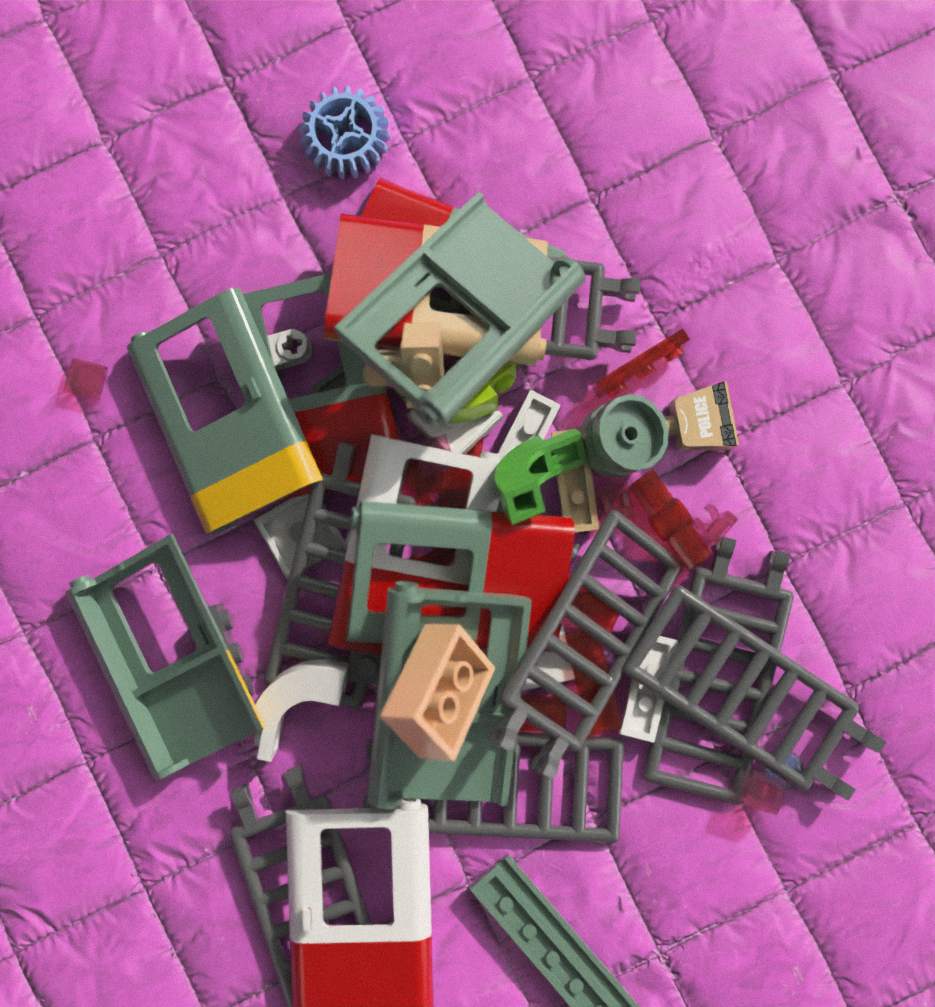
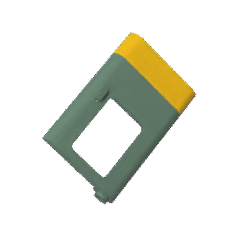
[127,288,323,536]

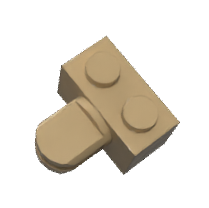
[363,323,444,408]

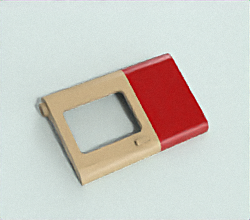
[324,214,548,366]

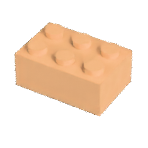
[380,624,495,761]

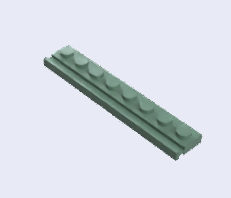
[470,852,641,1007]

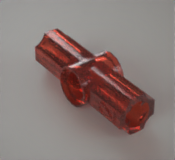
[628,469,713,571]

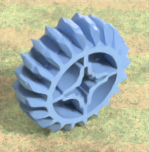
[299,85,390,180]

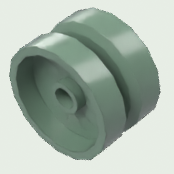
[579,394,669,478]

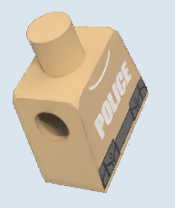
[665,381,739,450]

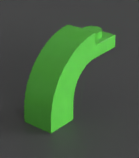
[495,428,587,525]

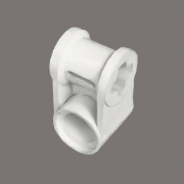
[268,329,313,372]

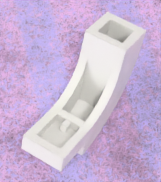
[254,659,349,762]

